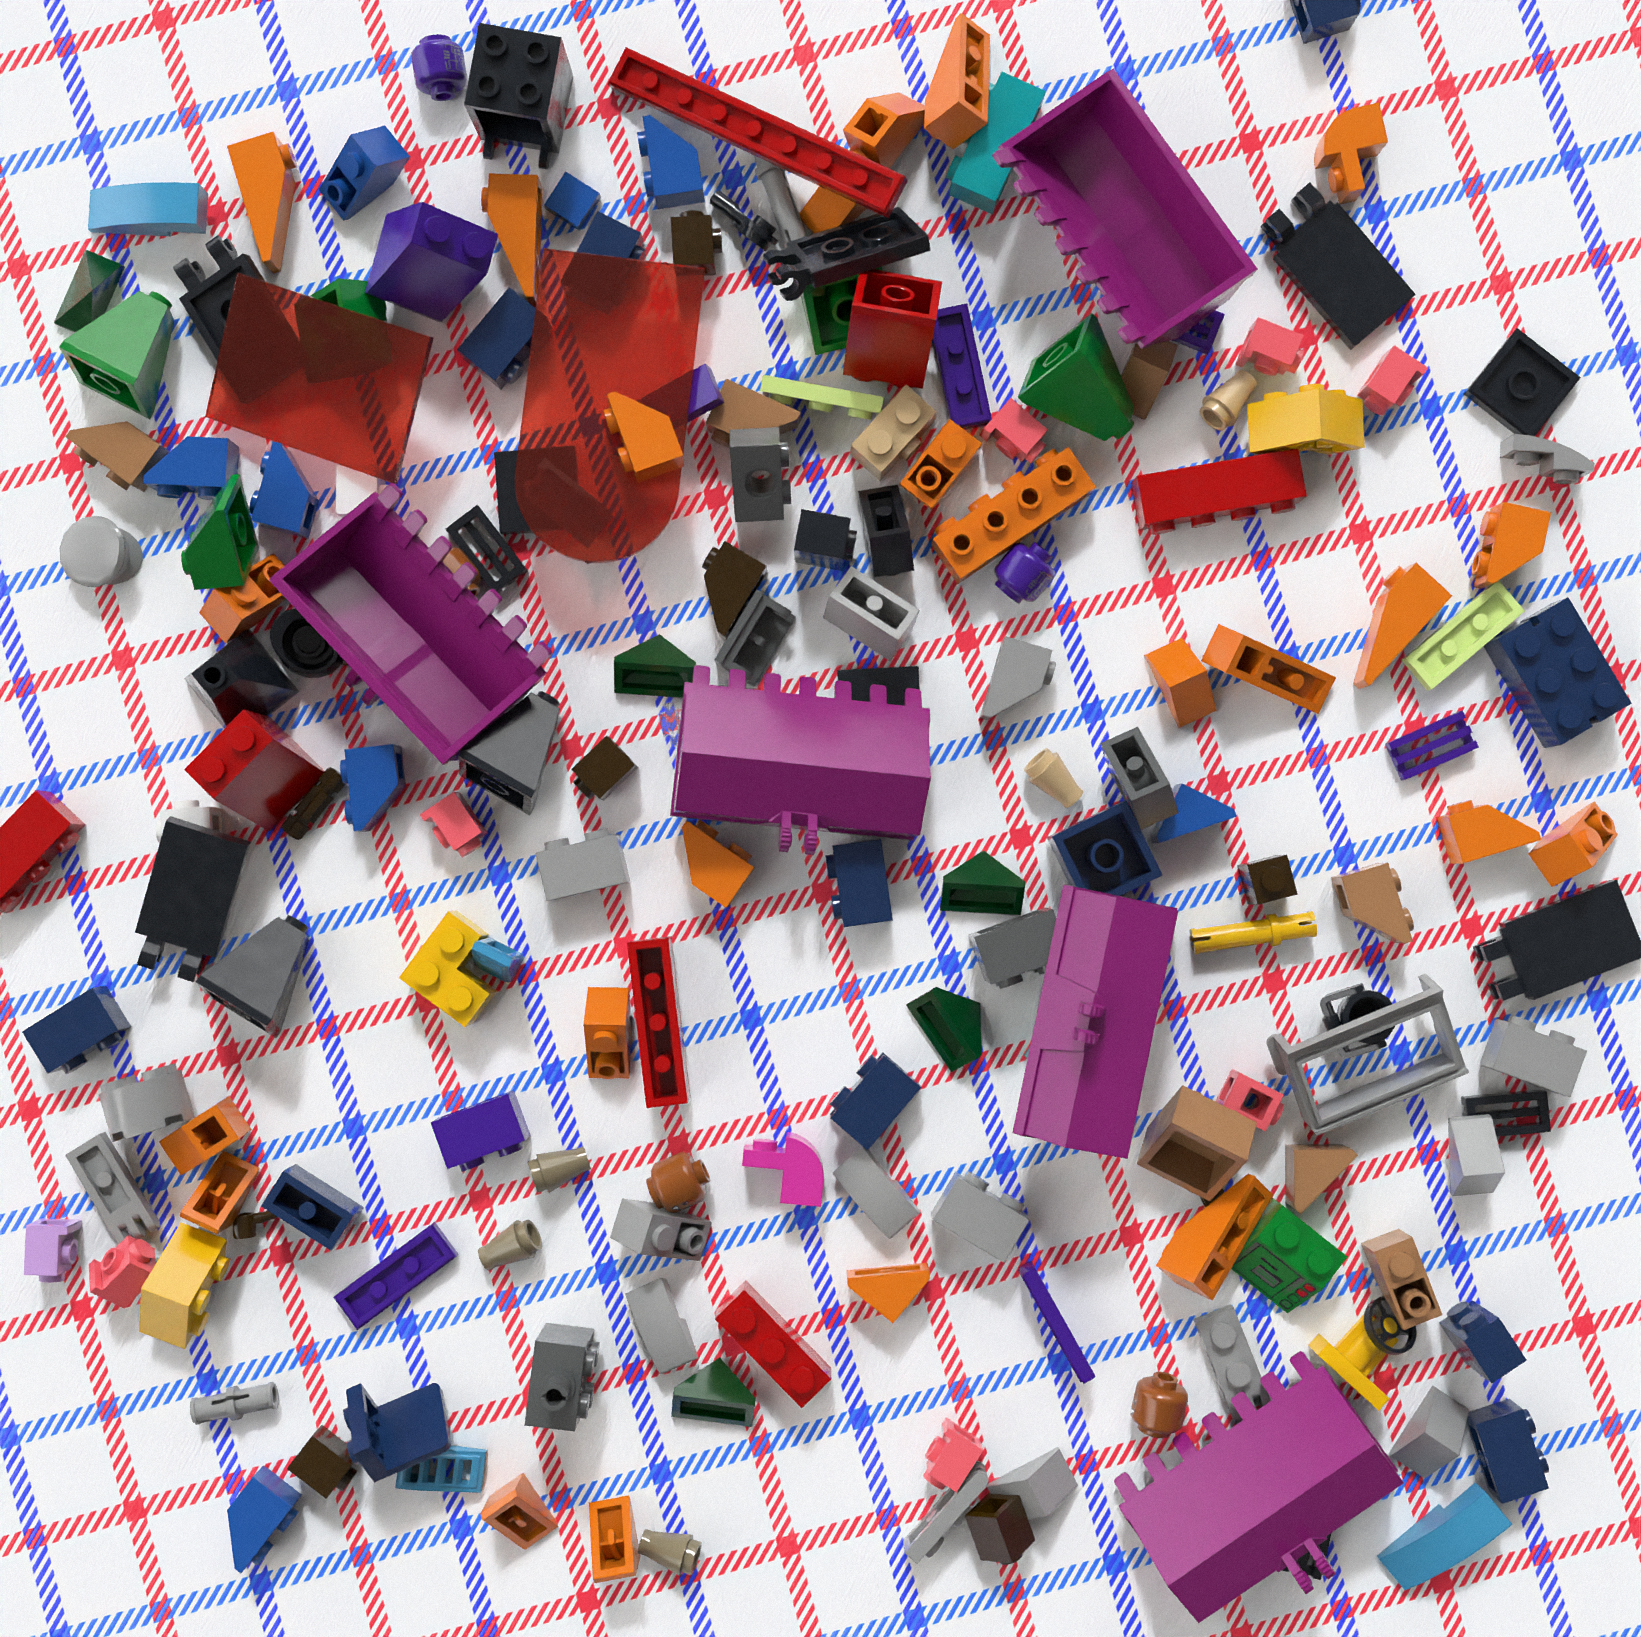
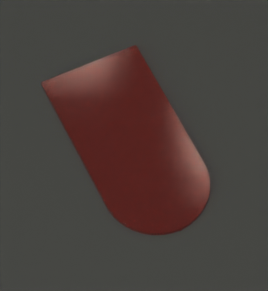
[515,248,705,564]

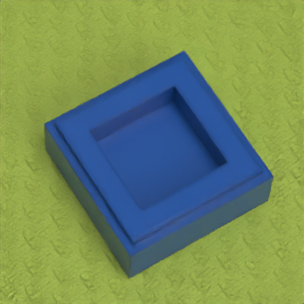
[544,171,601,231]

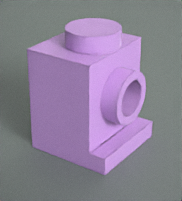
[24,1218,82,1283]

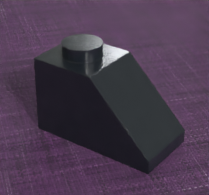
[858,484,914,578]

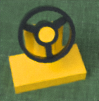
[1308,1296,1417,1411]

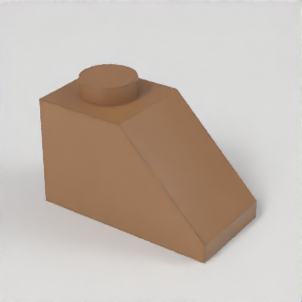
[706,379,801,448]

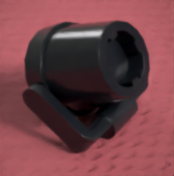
[1320,983,1395,1058]

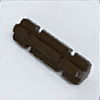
[281,767,345,840]

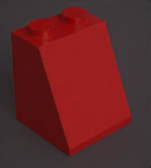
[843,269,943,389]
[184,709,324,831]

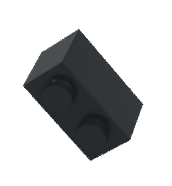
[794,509,857,571]

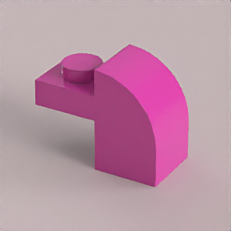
[742,1132,824,1207]

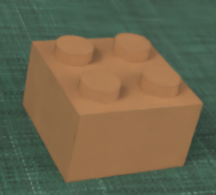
[1137,1085,1257,1201]

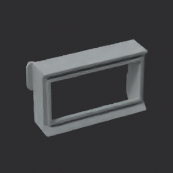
[1266,973,1469,1136]

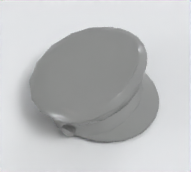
[59,516,143,587]

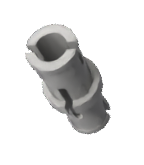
[190,1382,279,1425]

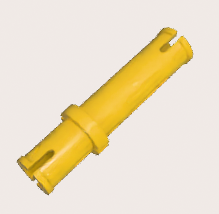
[1190,911,1317,955]

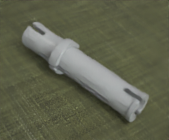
[754,156,807,249]

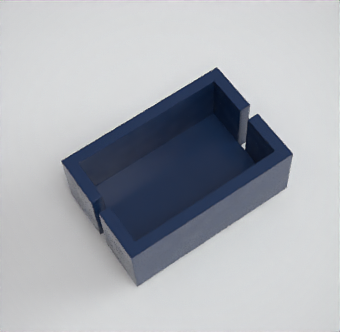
[1483,597,1632,748]

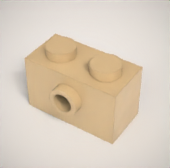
[850,384,937,481]

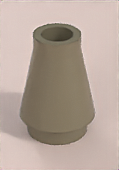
[527,1146,591,1193]
[478,1219,542,1270]
[638,1529,702,1576]

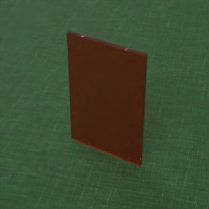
[205,273,434,484]

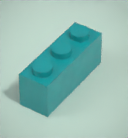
[946,71,1046,215]

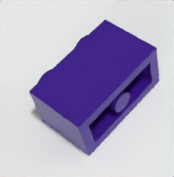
[431,1090,531,1172]

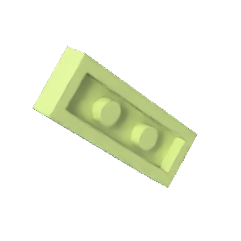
[760,375,884,420]
[1401,581,1525,691]

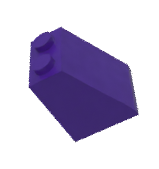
[365,202,498,322]

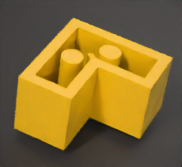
[1247,384,1365,455]
[399,910,497,1027]
[139,1222,230,1349]

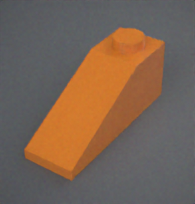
[924,13,990,150]
[227,131,297,274]
[481,173,543,308]
[1353,562,1453,689]
[1201,624,1336,714]
[1156,1174,1273,1301]

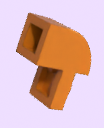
[1314,102,1388,205]

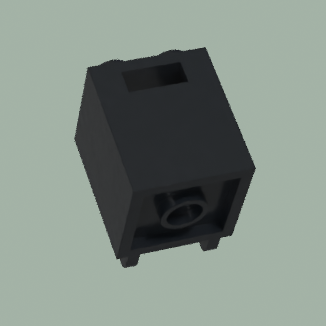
[464,23,573,170]

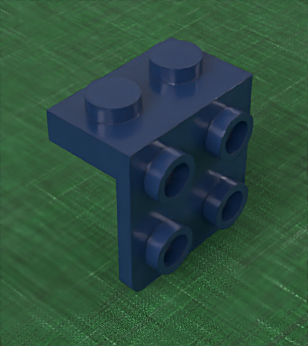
[343,1383,451,1483]

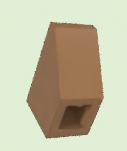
[65,421,170,492]
[1331,863,1414,944]
[1361,1228,1443,1330]

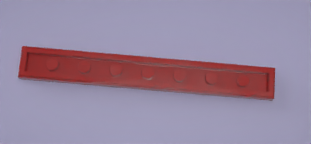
[607,47,908,218]

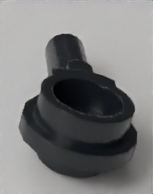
[710,190,779,251]

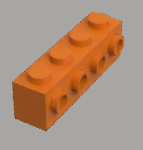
[931,447,1096,584]

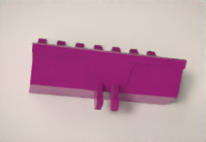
[992,68,1258,349]
[269,483,552,765]
[670,665,931,855]
[1012,884,1179,1159]
[1114,1351,1404,1623]

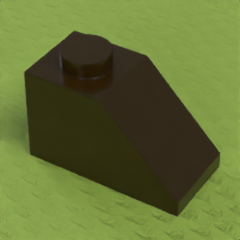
[702,541,768,640]

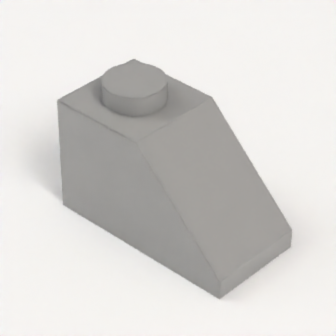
[979,636,1056,720]

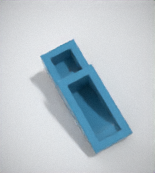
[88,182,208,237]
[1377,1483,1513,1590]

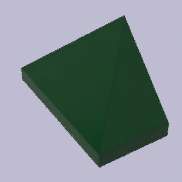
[54,249,125,333]
[614,634,696,698]
[940,850,1025,916]
[906,987,982,1072]
[671,1357,756,1427]

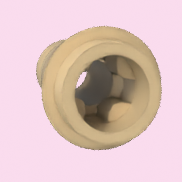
[1199,370,1257,431]
[1024,748,1083,808]

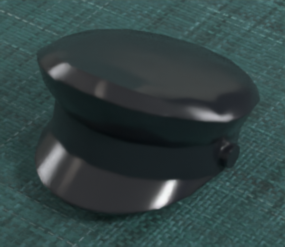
[270,609,343,678]

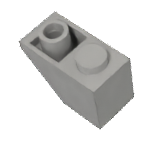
[610,1198,712,1261]

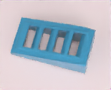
[472,938,524,983]
[395,1445,487,1493]

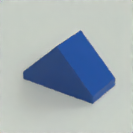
[1150,783,1237,844]

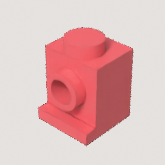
[1235,317,1304,376]
[1357,345,1428,416]
[981,398,1048,464]
[420,792,488,858]
[1215,1069,1284,1132]
[89,1235,156,1309]
[923,1417,983,1493]

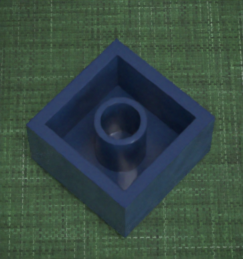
[1047,800,1163,896]

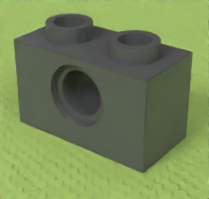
[730,427,792,522]
[1100,727,1179,830]

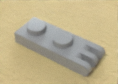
[65,1132,160,1244]
[1193,1304,1271,1424]
[903,1461,989,1564]

